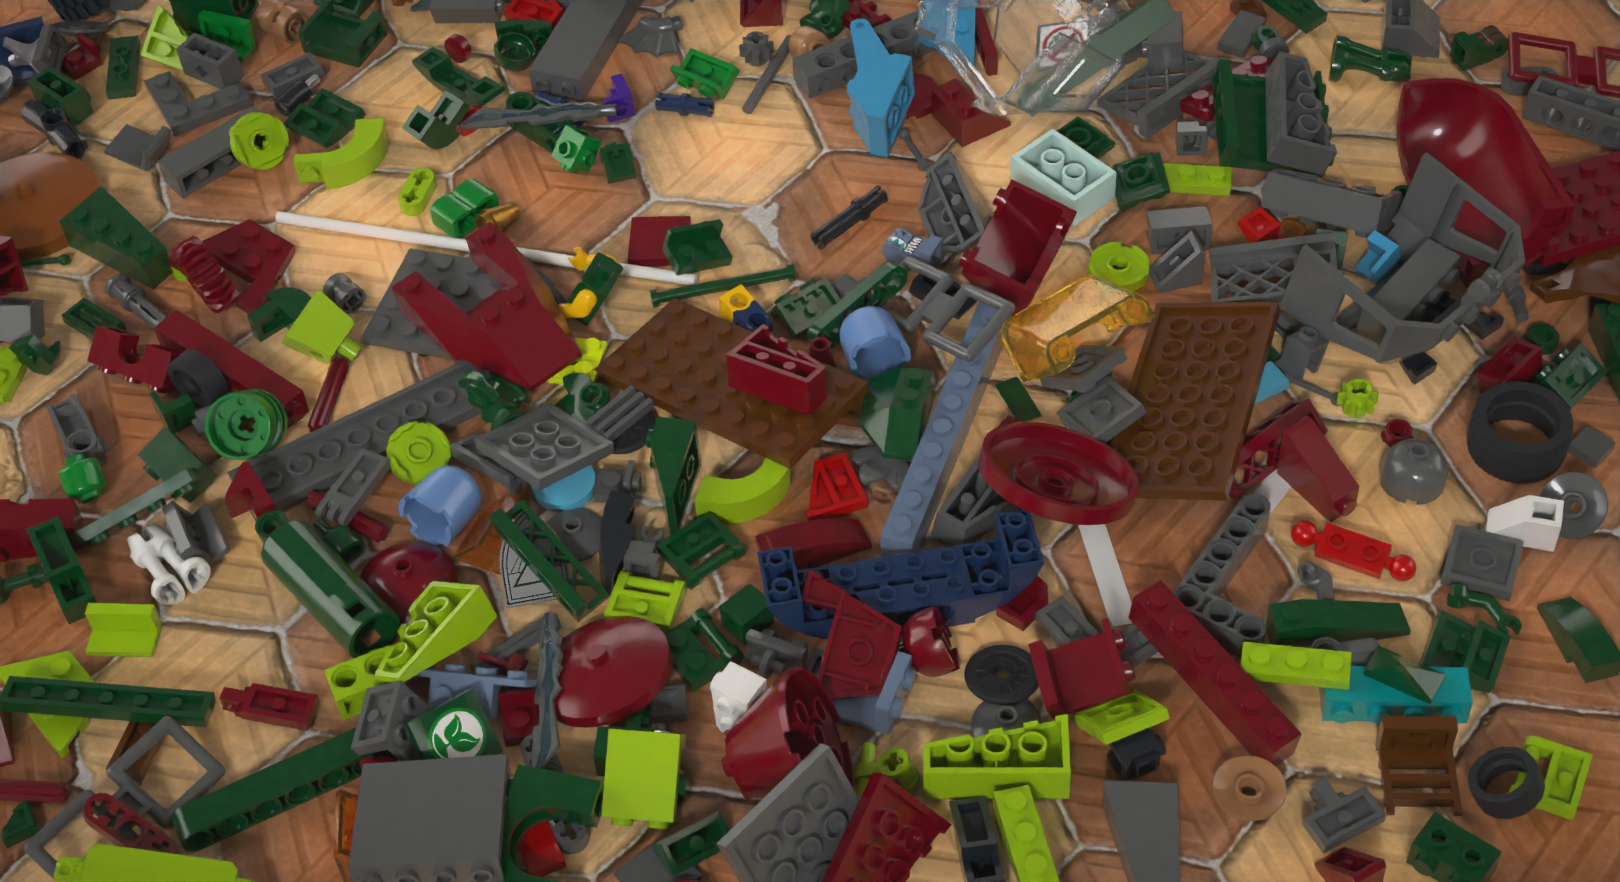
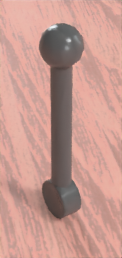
[898,128,929,172]
[1283,372,1340,406]

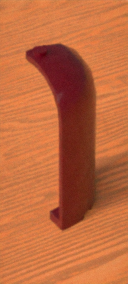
[1396,78,1575,289]

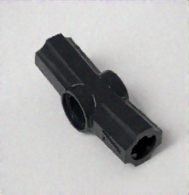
[20,99,88,159]

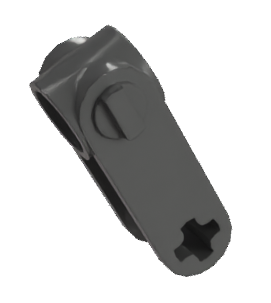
[45,393,109,468]

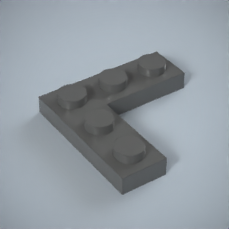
[144,71,253,136]
[1035,596,1158,668]

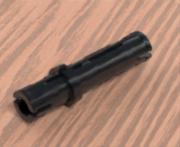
[810,186,888,249]

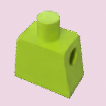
[282,289,363,364]

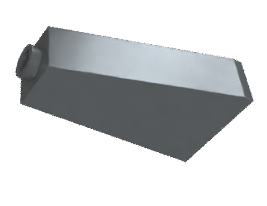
[1102,780,1180,882]

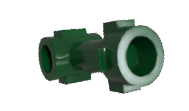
[0,564,48,604]

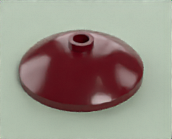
[360,542,458,624]

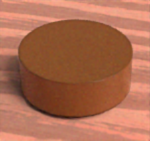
[1280,220,1307,238]

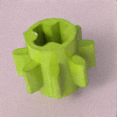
[1336,378,1379,418]

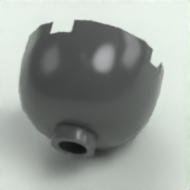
[1379,438,1448,505]

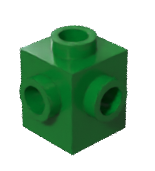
[551,125,602,173]

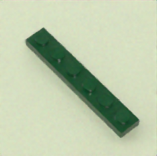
[0,676,216,727]

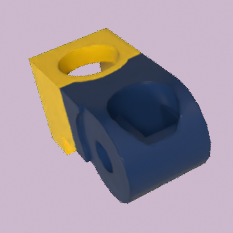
[719,284,773,333]

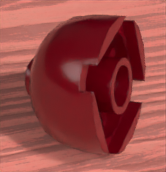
[898,605,960,677]

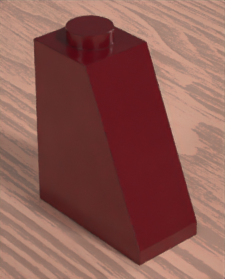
[1277,416,1359,523]

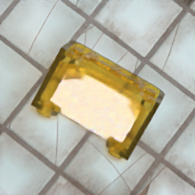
[999,274,1156,382]

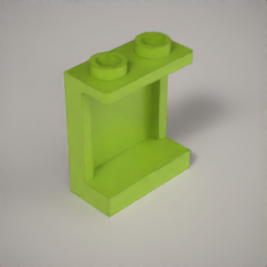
[601,729,686,829]

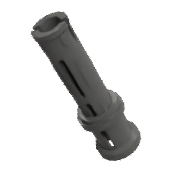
[105,273,167,329]

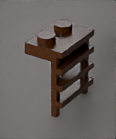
[1375,715,1463,816]

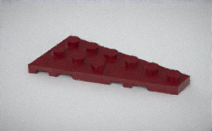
[822,772,952,882]

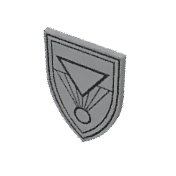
[499,512,570,609]

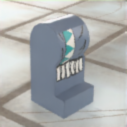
[881,228,942,271]

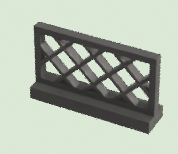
[1097,50,1221,138]
[1209,232,1338,303]

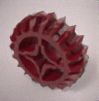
[171,236,239,314]

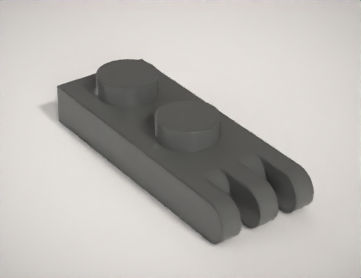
[315,448,391,526]

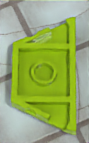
[0,651,95,759]

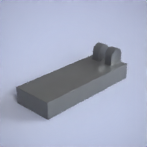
[450,432,529,495]

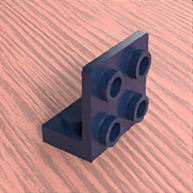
[0,16,45,86]

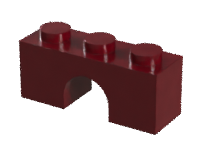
[87,326,183,393]

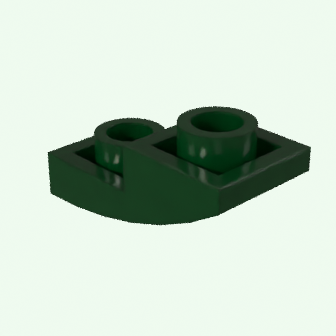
[494,19,552,51]

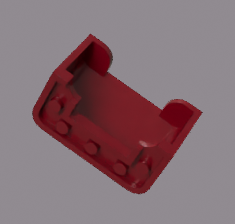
[958,179,1077,325]

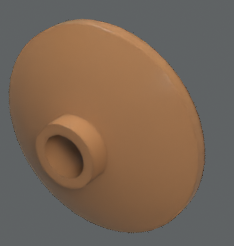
[1212,755,1287,821]

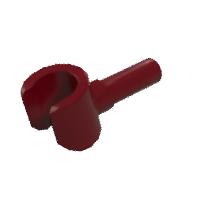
[477,651,528,676]

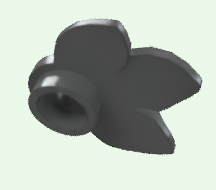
[851,446,909,491]

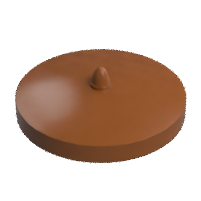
[0,152,100,260]

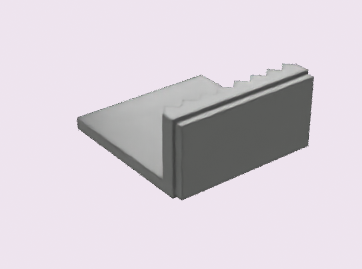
[104,124,171,171]

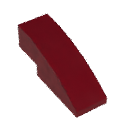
[765,518,872,568]

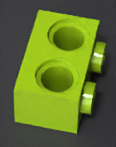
[324,645,405,721]

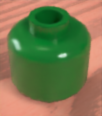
[58,454,107,504]

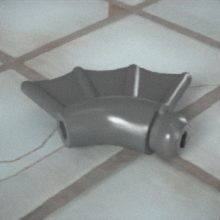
[618,16,683,57]

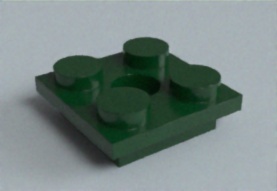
[1057,117,1115,159]
[1111,152,1171,210]

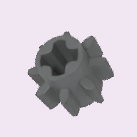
[739,31,774,66]

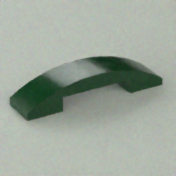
[412,47,505,106]

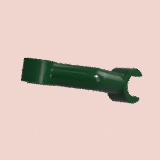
[1447,584,1522,635]

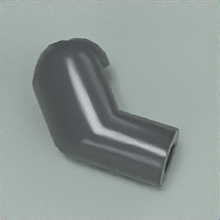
[1297,561,1335,600]

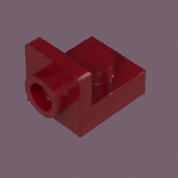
[60,33,103,81]

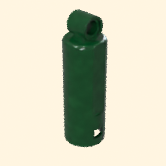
[255,510,401,658]

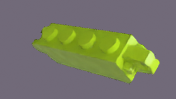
[54,843,256,882]

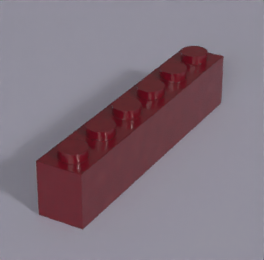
[1128,580,1302,766]

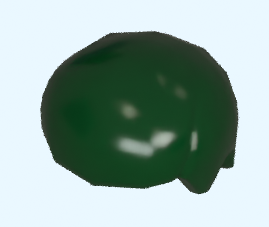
[494,32,536,72]

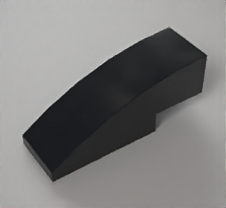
[598,489,637,596]
[949,796,1006,882]

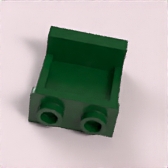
[298,0,387,68]

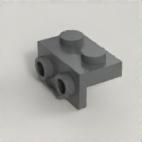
[162,501,230,566]

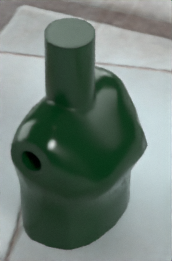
[313,518,365,564]

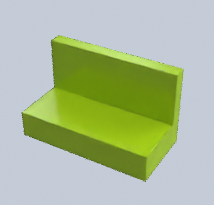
[85,603,163,657]

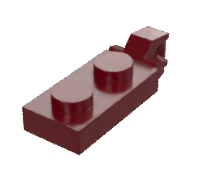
[219,683,320,731]

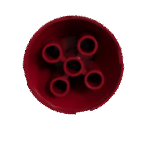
[721,667,853,799]

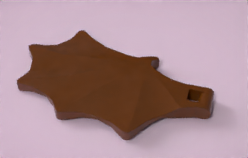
[1529,244,1620,304]

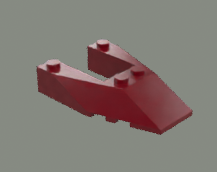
[391,222,582,391]

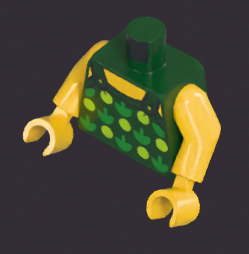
[558,246,623,326]

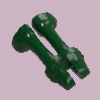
[1328,35,1412,82]

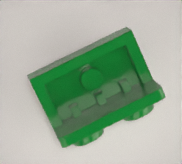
[198,10,257,62]
[670,48,740,100]

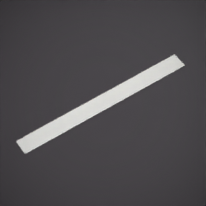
[1060,425,1132,627]

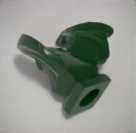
[458,370,527,431]

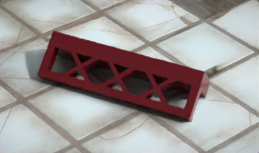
[1229,398,1328,499]

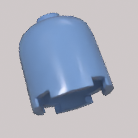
[839,306,911,381]
[398,465,482,546]

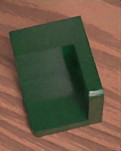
[149,390,196,434]
[719,584,775,646]

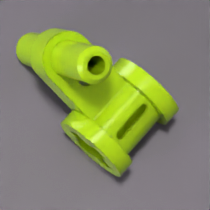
[854,742,920,800]

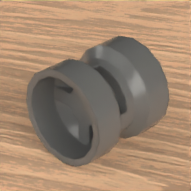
[323,273,366,314]

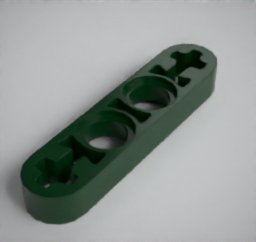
[807,261,908,348]

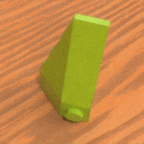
[374,581,497,683]

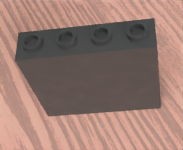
[348,754,512,882]

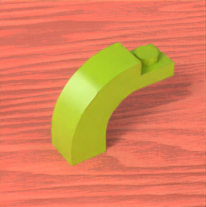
[293,118,389,189]
[694,458,791,524]

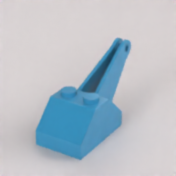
[847,18,915,158]

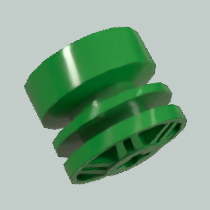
[205,389,287,460]

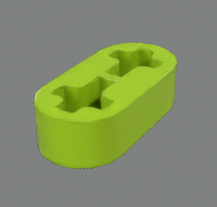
[398,168,437,216]

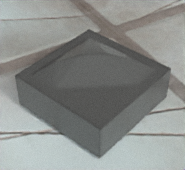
[651,684,688,724]

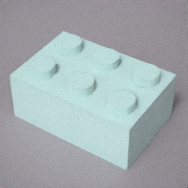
[1010,128,1117,227]

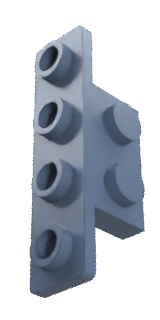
[415,664,538,719]

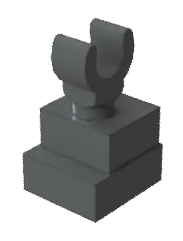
[1175,117,1207,155]
[623,526,665,580]

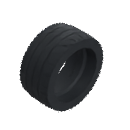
[1467,381,1573,484]

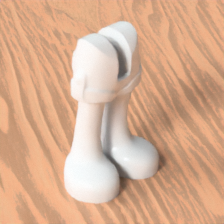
[127,523,211,605]

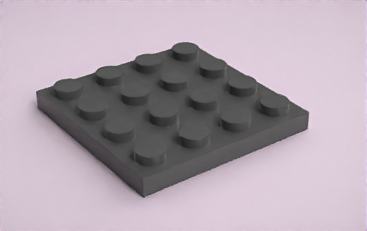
[362,248,502,361]
[716,743,859,882]

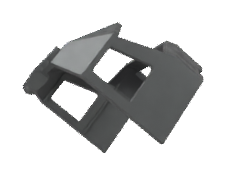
[1280,152,1525,365]

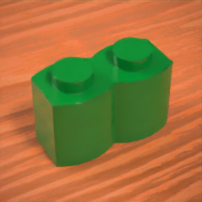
[430,179,499,238]

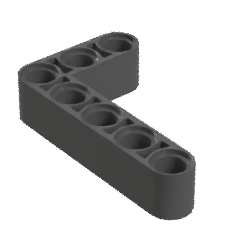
[1173,494,1271,658]

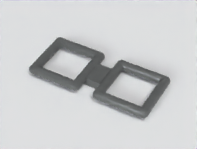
[868,256,1015,362]
[24,716,226,879]

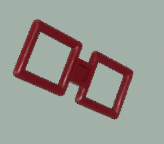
[1508,32,1620,98]

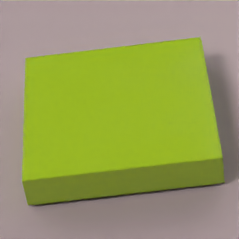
[1074,689,1170,745]

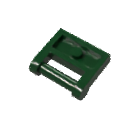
[656,511,746,590]
[664,608,744,692]

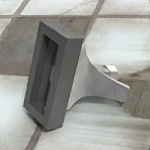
[3,23,68,73]

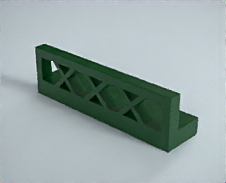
[489,499,609,622]

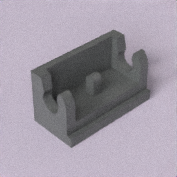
[1146,206,1212,254]

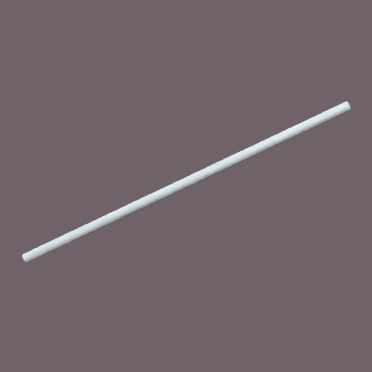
[275,211,698,285]

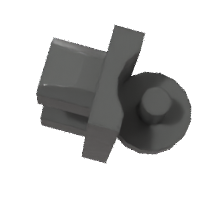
[743,627,808,679]

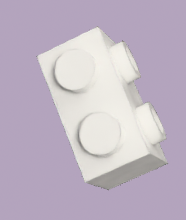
[710,661,767,733]

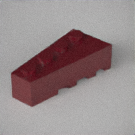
[0,498,83,563]

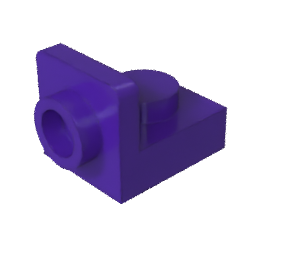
[604,73,635,123]

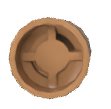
[256,0,308,44]

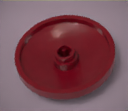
[536,616,673,728]

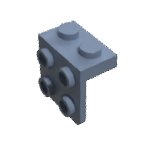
[832,651,916,735]

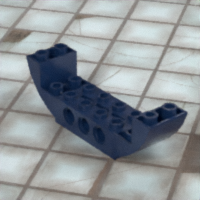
[757,509,1044,639]

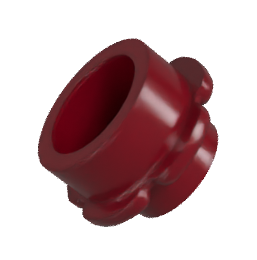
[1381,419,1414,447]

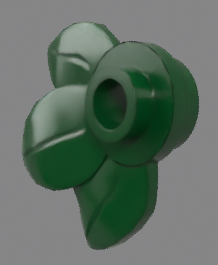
[800,0,849,38]
[554,373,610,425]

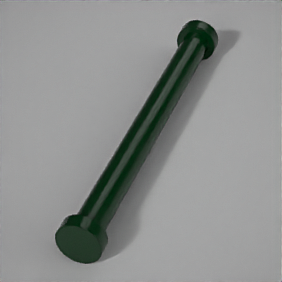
[650,263,796,308]

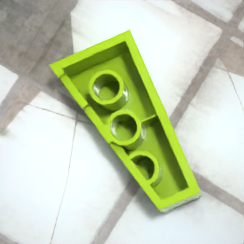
[923,714,1071,799]

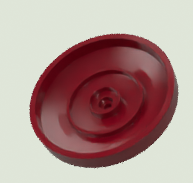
[978,422,1139,525]

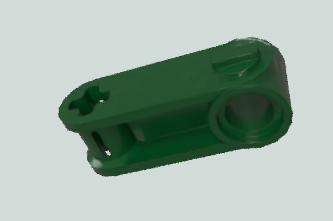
[503,92,578,153]

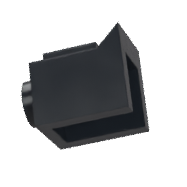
[1107,727,1166,781]

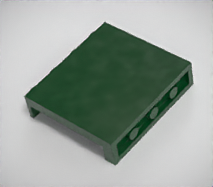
[1212,59,1334,178]

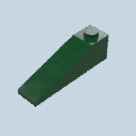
[1266,599,1411,647]

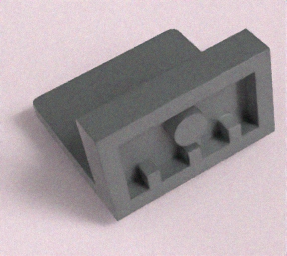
[351,681,430,761]

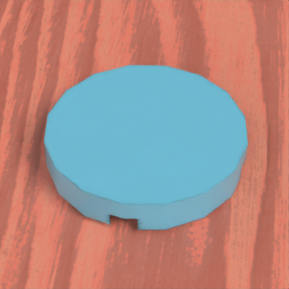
[532,465,596,511]

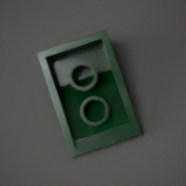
[646,416,701,535]

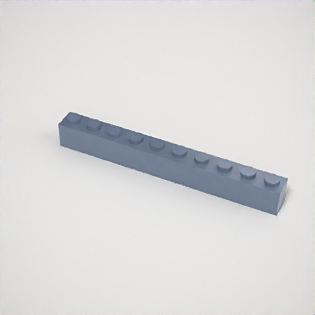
[880,301,1009,557]

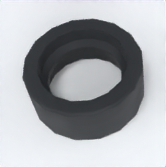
[167,349,228,408]
[1467,747,1545,819]

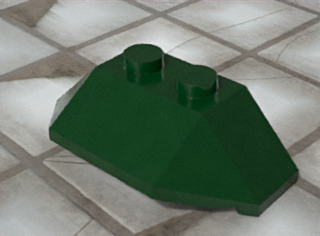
[858,367,937,461]

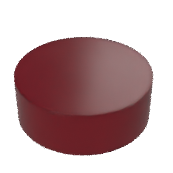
[444,34,472,63]

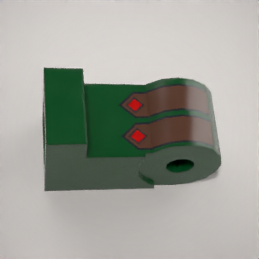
[1450,25,1508,71]

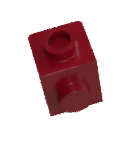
[996,576,1048,631]

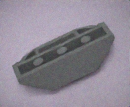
[918,152,991,254]

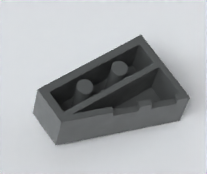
[931,456,1021,546]

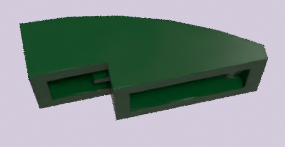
[26,516,97,624]
[1537,597,1620,683]

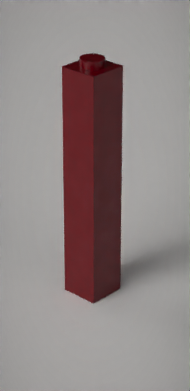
[154,310,309,429]

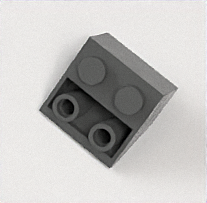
[1381,0,1440,58]

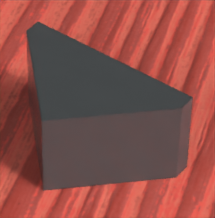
[1148,231,1205,293]

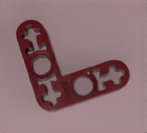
[83,793,177,854]

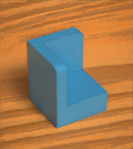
[1355,230,1402,285]

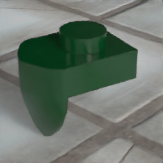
[9,334,61,375]

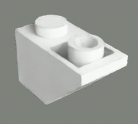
[1485,495,1564,552]

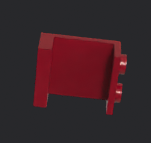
[1028,618,1136,719]

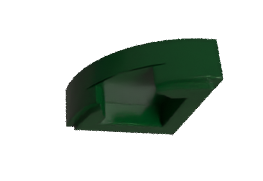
[2,799,41,848]

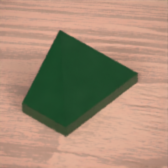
[1363,645,1446,705]

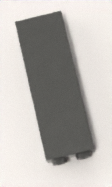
[529,0,644,101]

